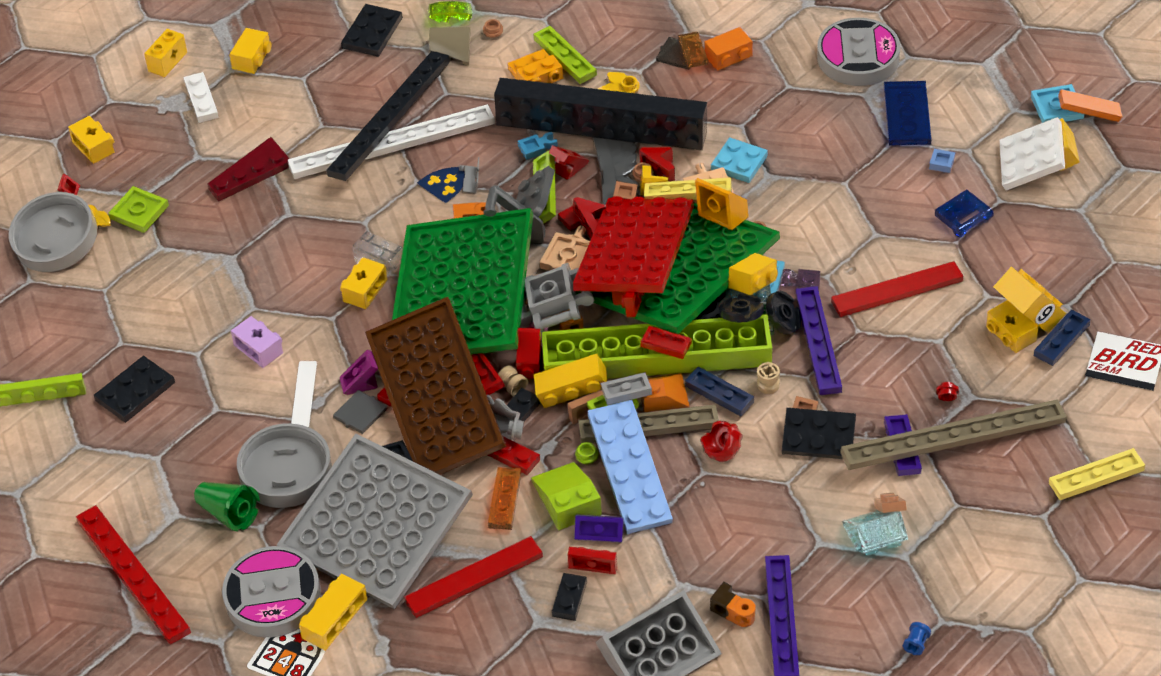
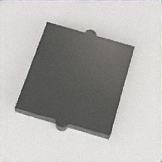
[333,390,388,434]

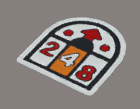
[247,628,325,676]

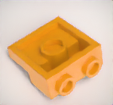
[508,49,563,83]

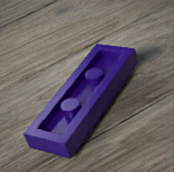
[884,414,922,476]

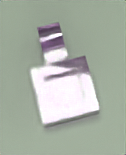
[781,269,820,291]

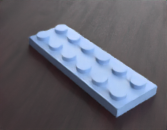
[588,400,673,534]

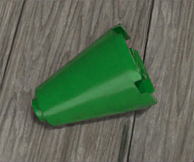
[194,482,260,531]

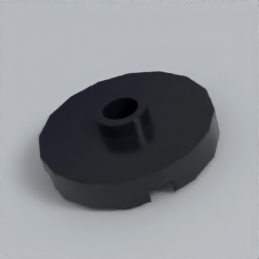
[766,290,801,335]
[718,294,764,323]

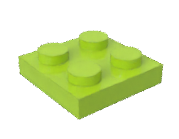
[108,186,169,233]

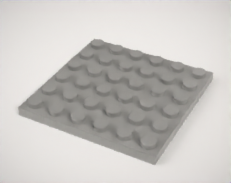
[277,434,473,609]

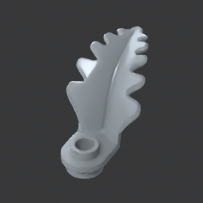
[487,395,524,440]

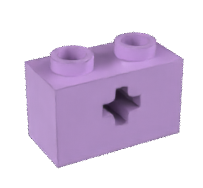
[231,316,283,368]

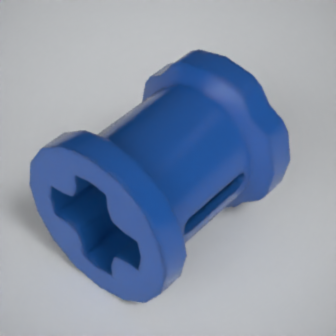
[902,622,931,655]

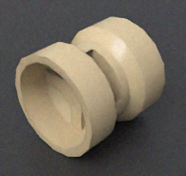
[757,362,780,394]
[498,366,528,397]

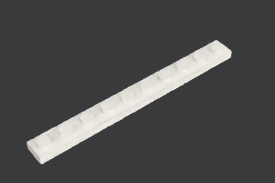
[288,104,495,179]

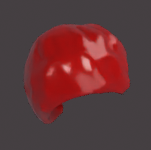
[700,421,743,462]

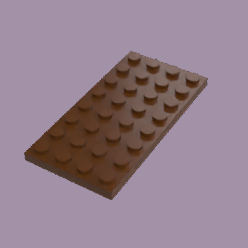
[365,297,506,475]

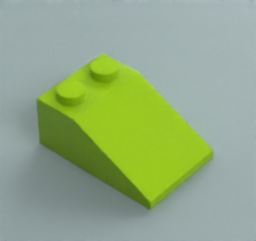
[531,462,602,531]

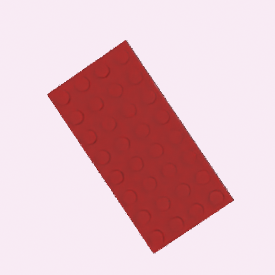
[573,196,694,293]

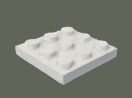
[999,117,1065,190]

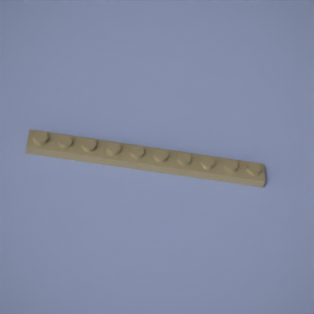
[840,399,1067,470]

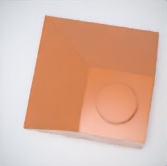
[640,373,690,413]

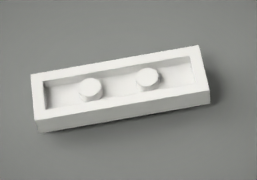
[184,72,219,123]

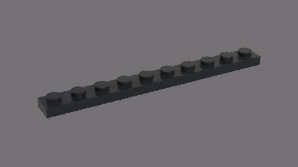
[327,51,450,181]

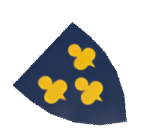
[417,167,465,203]

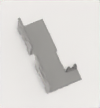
[459,157,479,193]

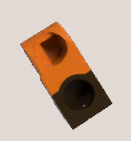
[710,582,756,627]

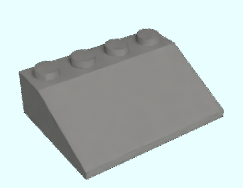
[595,590,722,676]

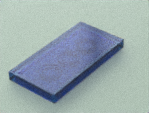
[884,81,932,146]

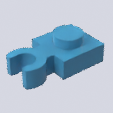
[518,132,558,160]

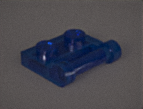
[935,189,994,238]

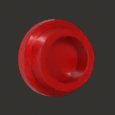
[936,382,959,401]

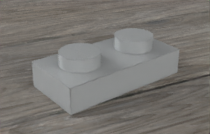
[601,373,652,405]

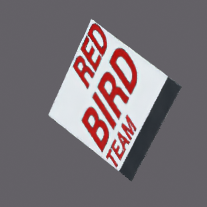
[1085,332,1161,391]

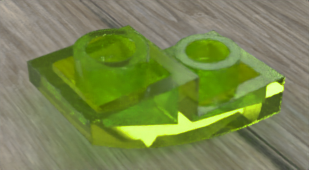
[428,1,472,23]

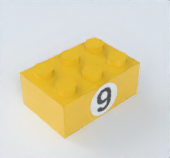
[993,266,1066,334]

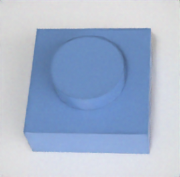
[929,149,955,173]

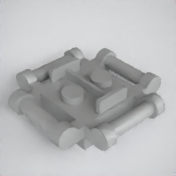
[520,263,594,332]

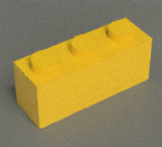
[534,354,607,408]
[299,573,367,651]

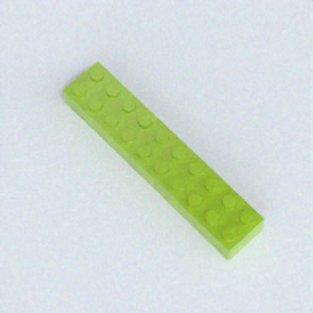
[542,314,772,379]

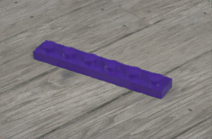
[795,286,842,395]
[765,555,800,676]

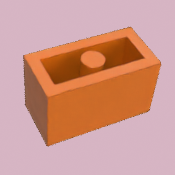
[704,27,753,71]

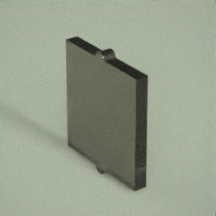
[656,37,702,70]

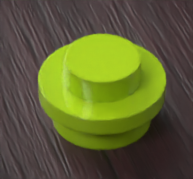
[575,442,599,464]

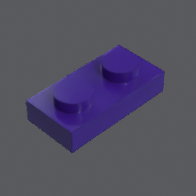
[574,515,624,542]

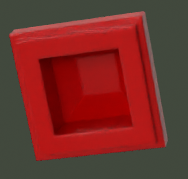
[57,173,80,195]

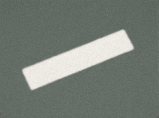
[291,361,317,427]

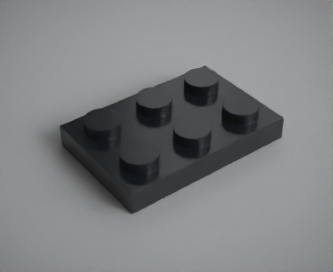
[341,4,403,57]
[94,355,175,423]
[782,407,856,459]

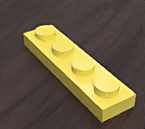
[644,177,732,200]
[1049,448,1145,500]

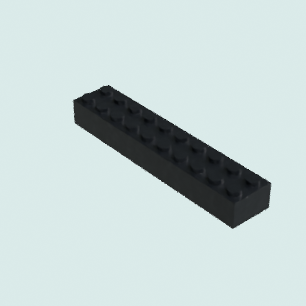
[494,78,707,150]

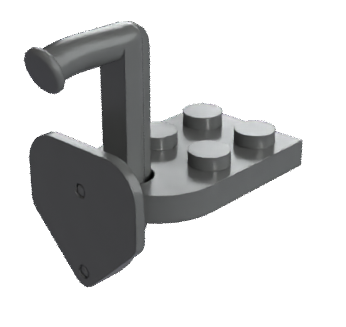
[484,166,555,244]

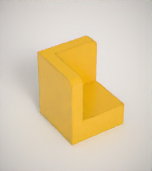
[640,165,668,195]

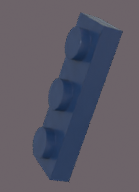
[1033,309,1091,366]
[685,367,754,416]

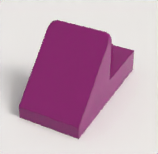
[339,350,378,395]

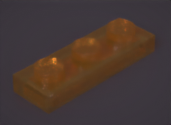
[488,467,521,530]

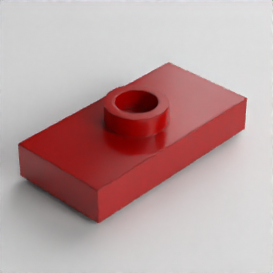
[640,326,692,359]

